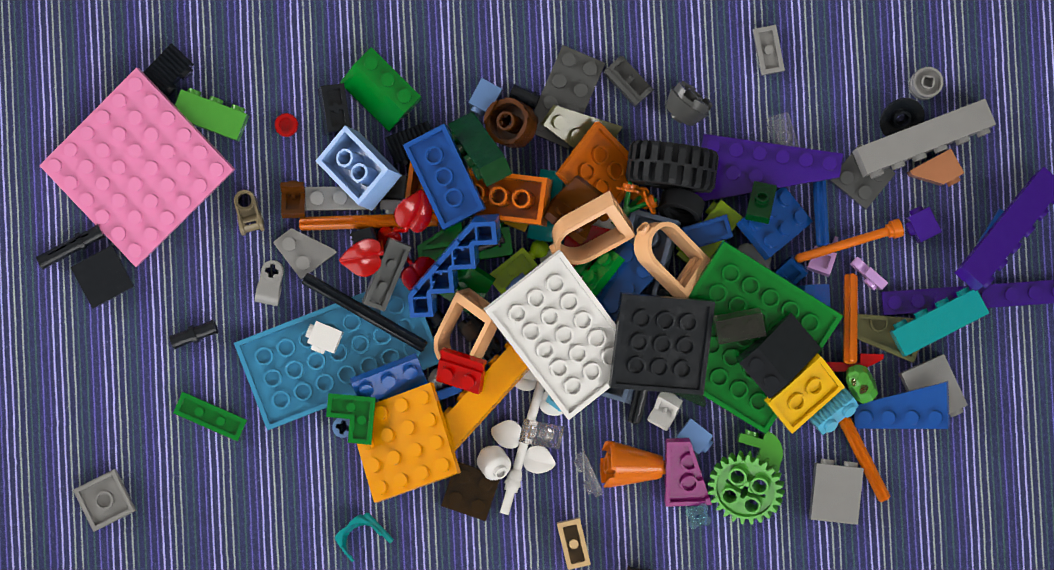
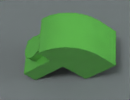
[736,430,783,473]

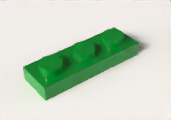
[173,392,248,441]

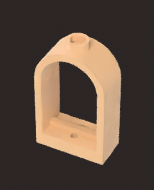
[549,191,636,265]
[634,222,711,298]
[434,288,497,360]

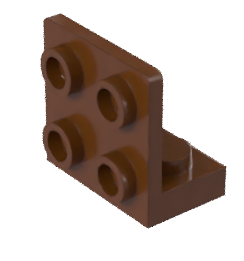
[544,175,604,245]

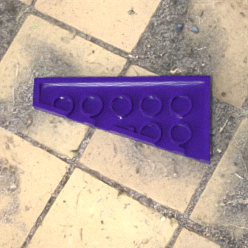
[695,134,843,201]

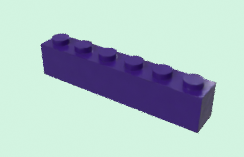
[954,167,1054,292]

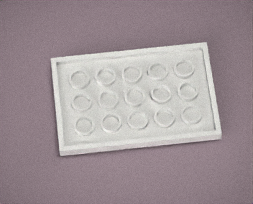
[484,250,616,420]

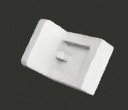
[647,392,683,431]

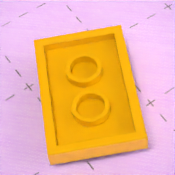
[764,353,845,434]

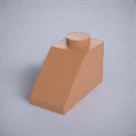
[906,149,964,187]

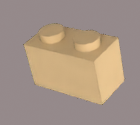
[557,517,591,570]

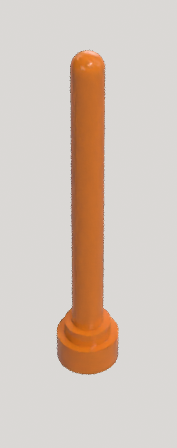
[795,218,904,263]

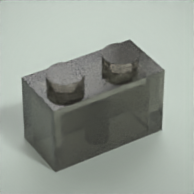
[713,308,766,345]

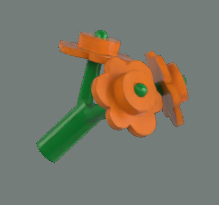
[611,182,658,227]

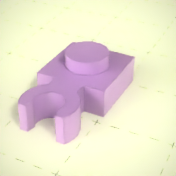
[807,236,838,277]
[850,257,888,290]

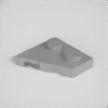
[273,228,337,280]

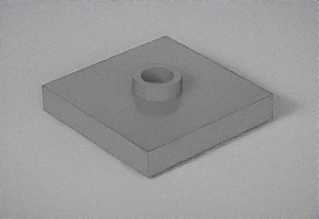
[73,469,137,532]

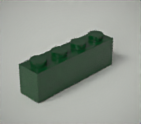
[448,111,512,187]

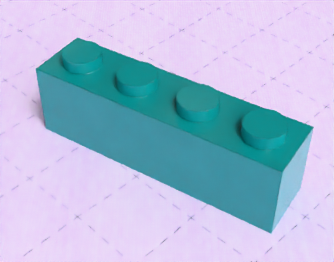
[889,287,989,357]

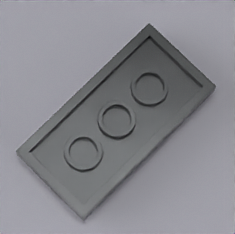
[534,45,605,150]

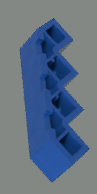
[408,214,501,318]

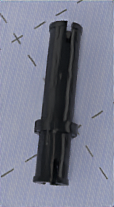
[36,224,105,270]

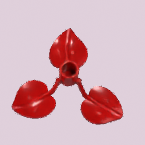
[339,189,435,291]

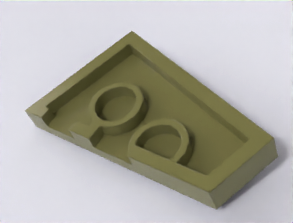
[857,314,919,363]

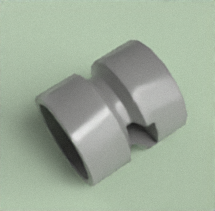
[909,67,943,100]

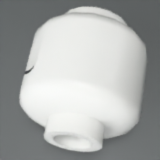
[477,446,511,480]

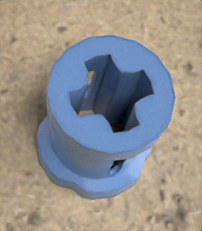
[332,418,350,438]

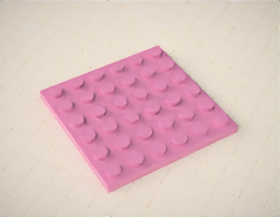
[39,68,235,267]

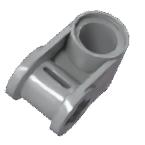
[254,260,284,306]

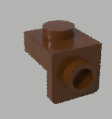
[280,180,306,218]

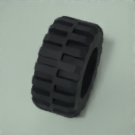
[626,140,719,193]

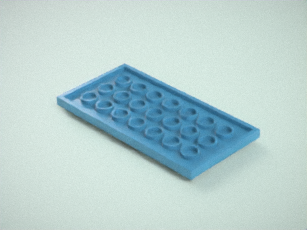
[234,278,439,431]

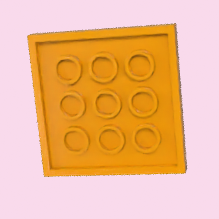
[357,382,461,503]

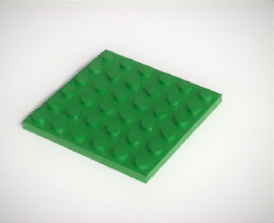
[688,240,843,434]

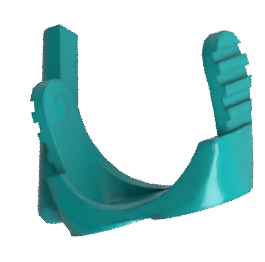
[334,513,394,562]

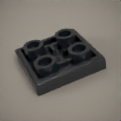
[70,245,135,309]

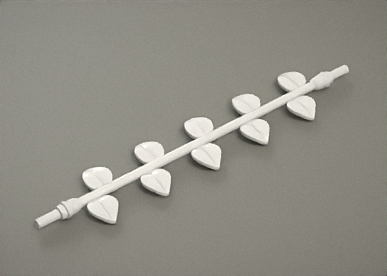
[491,218,615,515]

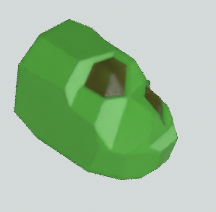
[846,365,878,404]

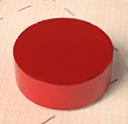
[275,113,299,137]

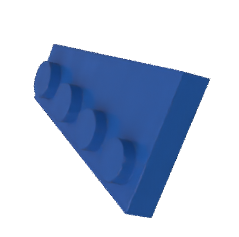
[854,381,950,429]

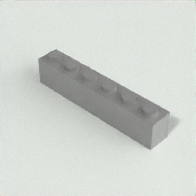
[852,99,996,179]

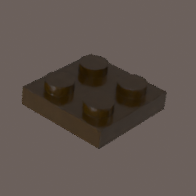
[441,462,500,521]

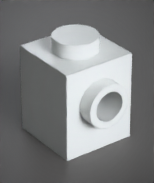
[305,321,344,354]

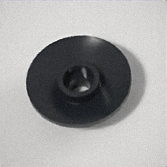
[880,98,925,136]

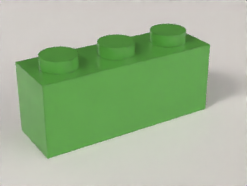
[175,88,249,142]

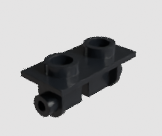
[457,313,501,361]

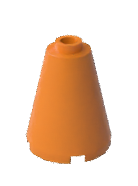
[600,440,665,488]

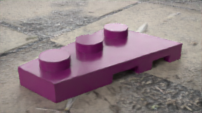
[664,438,712,507]

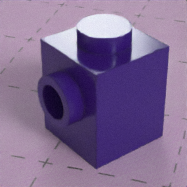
[905,205,942,243]

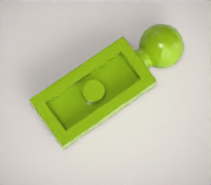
[490,240,549,295]

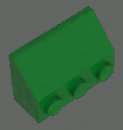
[340,47,422,132]

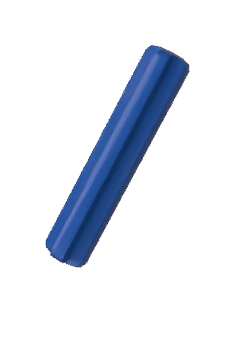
[813,180,829,247]

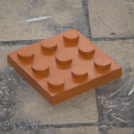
[555,121,633,222]

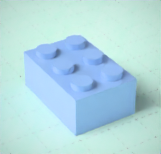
[316,126,402,211]

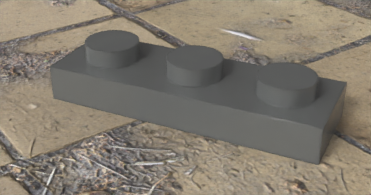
[362,237,411,312]

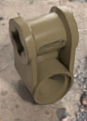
[234,190,265,236]

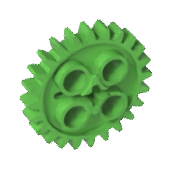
[708,451,785,525]

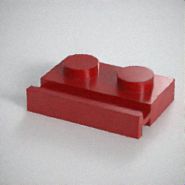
[436,347,487,395]

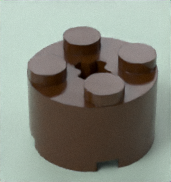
[484,97,538,148]

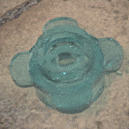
[685,503,711,529]

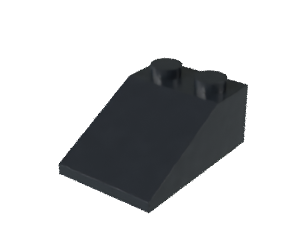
[736,312,822,399]

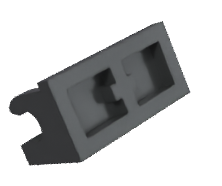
[603,56,654,107]

